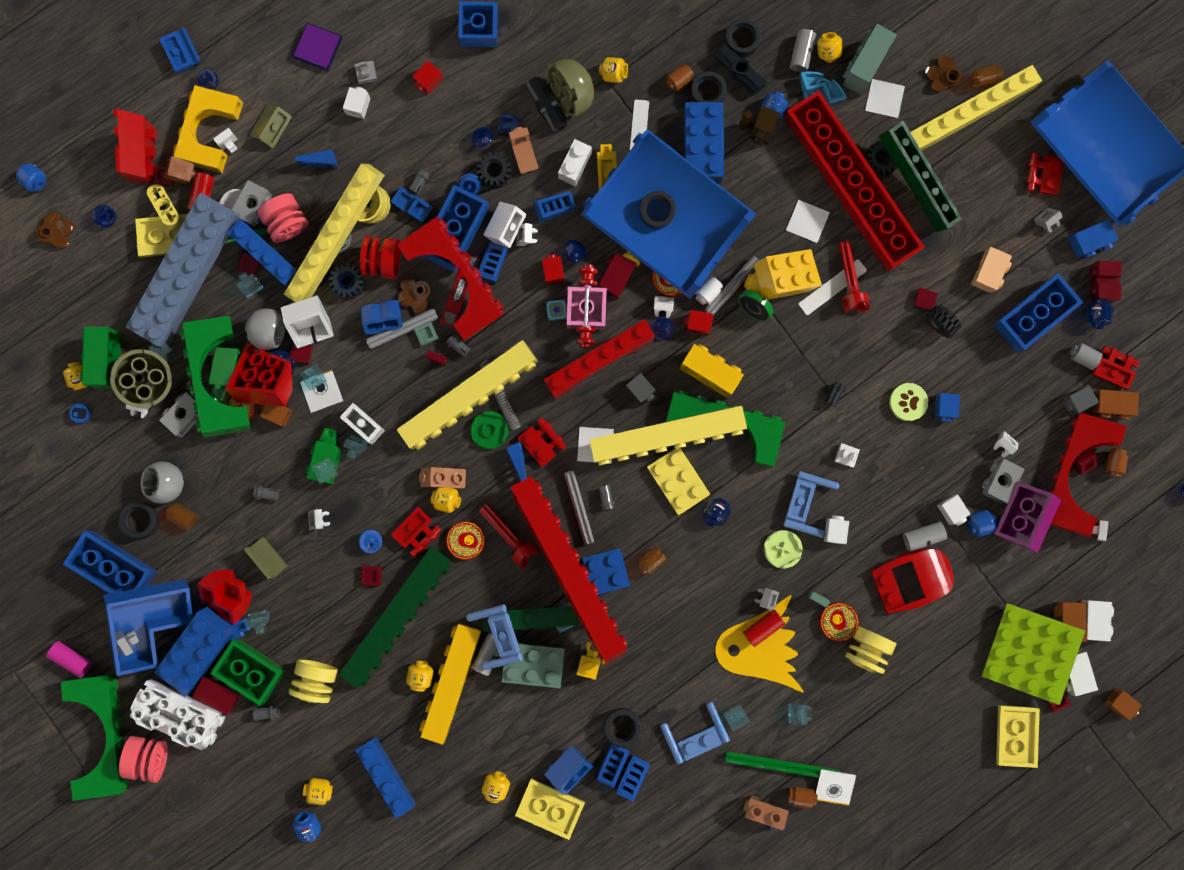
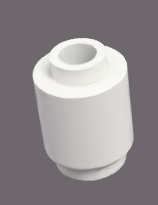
[695,277,723,305]

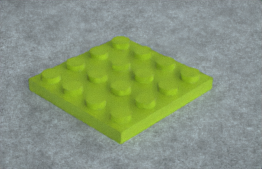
[982,603,1085,705]

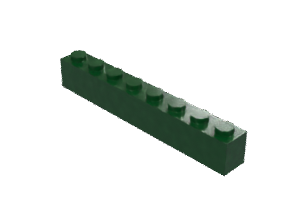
[339,547,452,689]

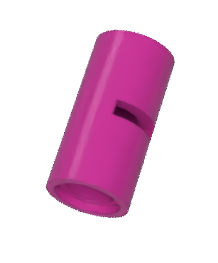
[46,641,92,678]

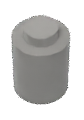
[1070,343,1102,370]

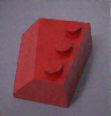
[113,109,158,183]
[225,342,292,407]

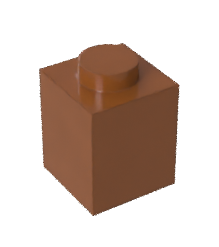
[163,156,195,185]
[260,405,293,427]
[1104,688,1142,721]

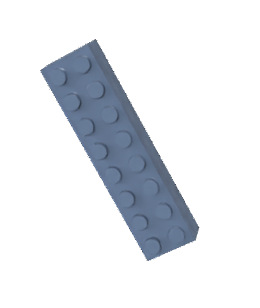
[126,193,240,347]

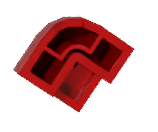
[198,570,252,625]

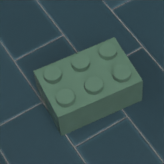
[842,24,897,96]
[502,642,565,688]

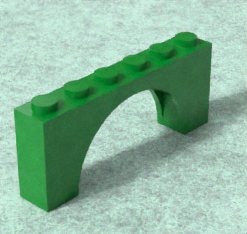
[180,316,251,438]
[665,390,786,468]
[61,674,128,801]

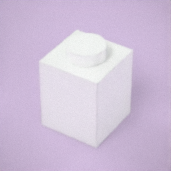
[343,87,370,119]
[937,495,970,526]
[824,515,849,544]

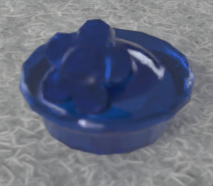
[197,68,219,90]
[471,127,494,147]
[92,205,117,228]
[564,240,586,262]
[651,317,674,340]

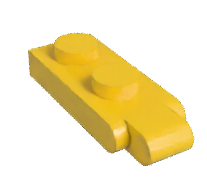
[597,144,617,190]

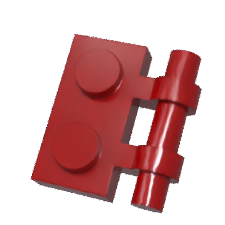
[1026,153,1063,196]
[1091,346,1140,391]
[518,418,567,468]
[391,507,442,557]

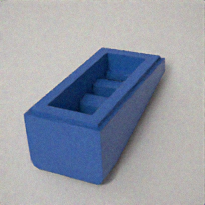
[295,150,338,169]
[533,191,577,223]
[479,242,508,284]
[506,442,527,481]
[596,744,630,788]
[616,755,650,801]

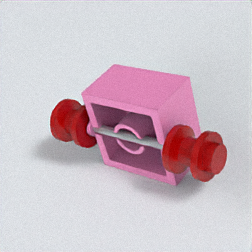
[567,265,607,349]

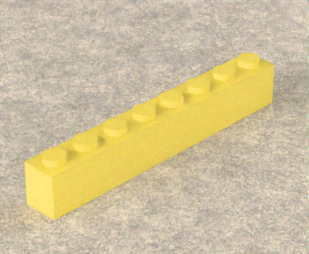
[910,65,1042,151]
[284,164,385,302]
[397,340,538,450]
[589,406,747,466]

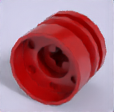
[360,236,401,279]

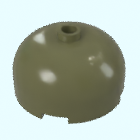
[545,59,594,119]
[110,349,172,408]

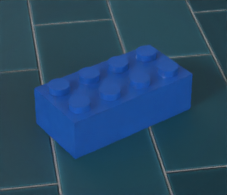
[684,102,724,183]
[421,185,490,274]
[993,273,1083,353]
[63,531,157,594]
[154,607,238,696]

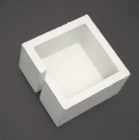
[281,295,334,348]

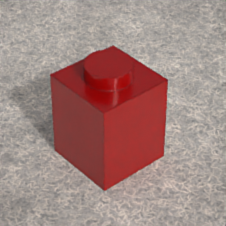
[412,60,443,95]
[542,254,565,285]
[684,310,713,335]

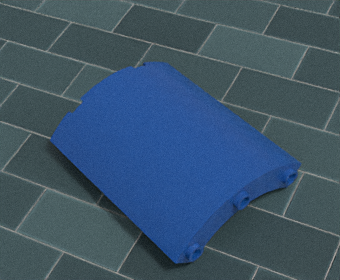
[1030,60,1184,227]
[581,129,756,299]

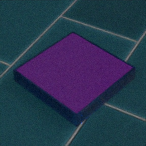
[293,23,342,72]

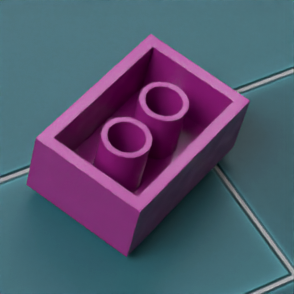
[995,481,1061,553]

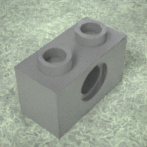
[232,180,272,228]
[159,392,199,437]
[982,459,1025,504]

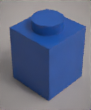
[934,393,960,422]

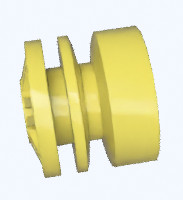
[358,186,391,224]
[845,626,897,674]
[289,659,338,703]

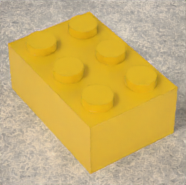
[753,249,822,300]
[679,344,744,399]

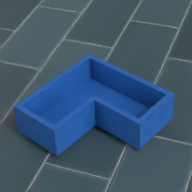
[103,579,193,676]

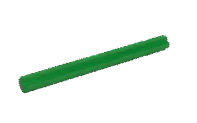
[725,752,841,778]

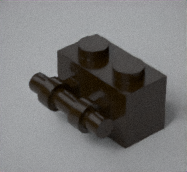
[739,106,780,145]

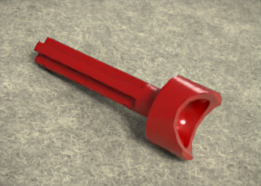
[839,241,870,313]
[479,503,541,570]

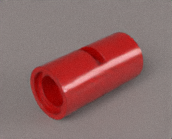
[187,172,215,211]
[743,609,786,648]

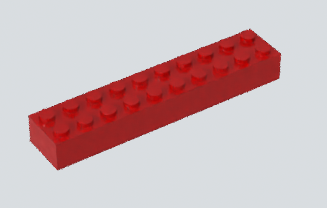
[784,91,925,272]
[511,476,627,666]

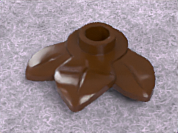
[925,55,962,91]
[36,211,76,248]
[397,278,431,316]

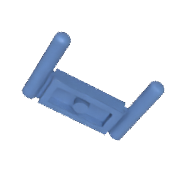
[783,471,839,538]
[466,605,522,670]
[660,702,730,764]

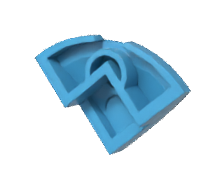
[800,71,847,106]

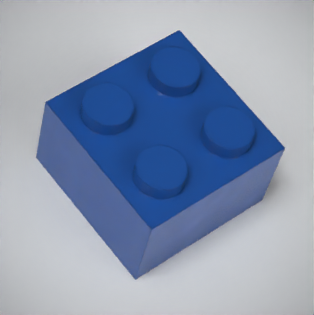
[458,1,498,47]
[583,548,630,595]

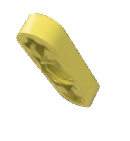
[147,184,182,231]

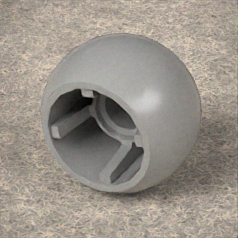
[245,308,286,350]
[141,461,184,504]

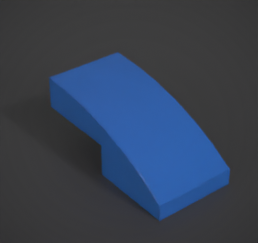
[390,187,433,223]

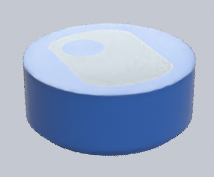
[69,404,91,423]

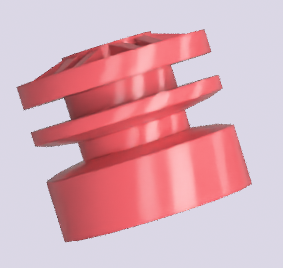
[257,193,309,243]
[119,736,168,783]

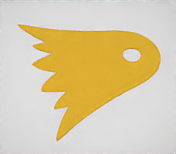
[715,595,803,692]

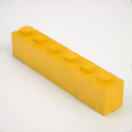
[419,623,482,745]

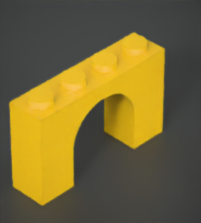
[173,85,243,174]

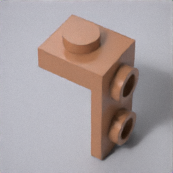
[509,127,538,174]
[419,467,466,488]
[743,796,788,830]

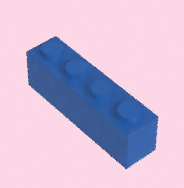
[227,219,298,287]
[355,736,416,818]

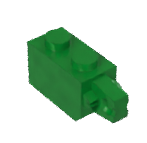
[208,347,242,403]
[306,428,341,484]

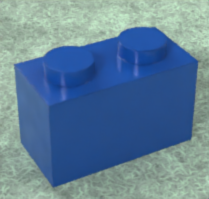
[1068,220,1119,259]
[544,746,593,795]

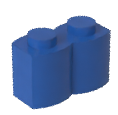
[360,300,403,334]

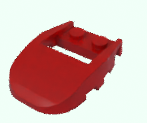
[870,548,954,614]

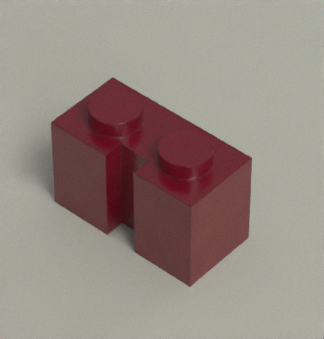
[597,253,637,299]
[1089,260,1122,302]
[192,674,242,715]

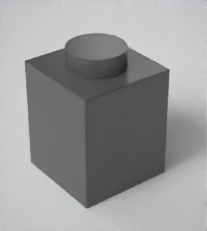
[625,373,655,405]
[1063,385,1099,415]

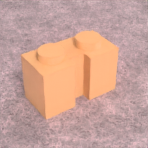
[971,247,1012,294]

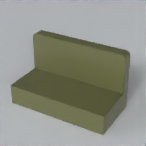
[249,104,292,148]
[244,537,288,579]

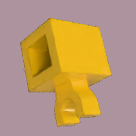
[577,642,601,680]

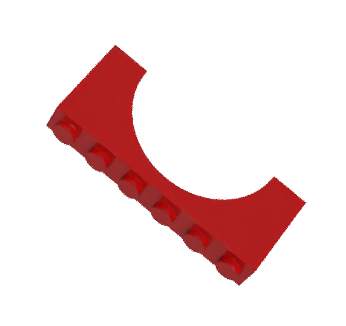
[397,216,504,341]
[544,319,655,401]
[1049,413,1127,538]

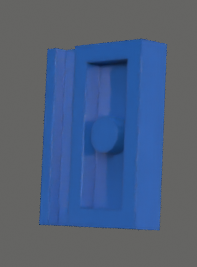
[159,27,202,74]

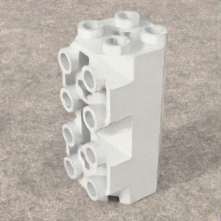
[130,679,225,750]

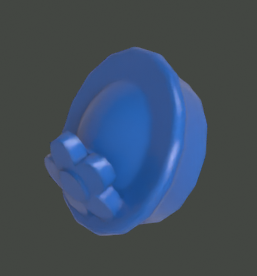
[458,173,481,195]
[359,529,382,553]

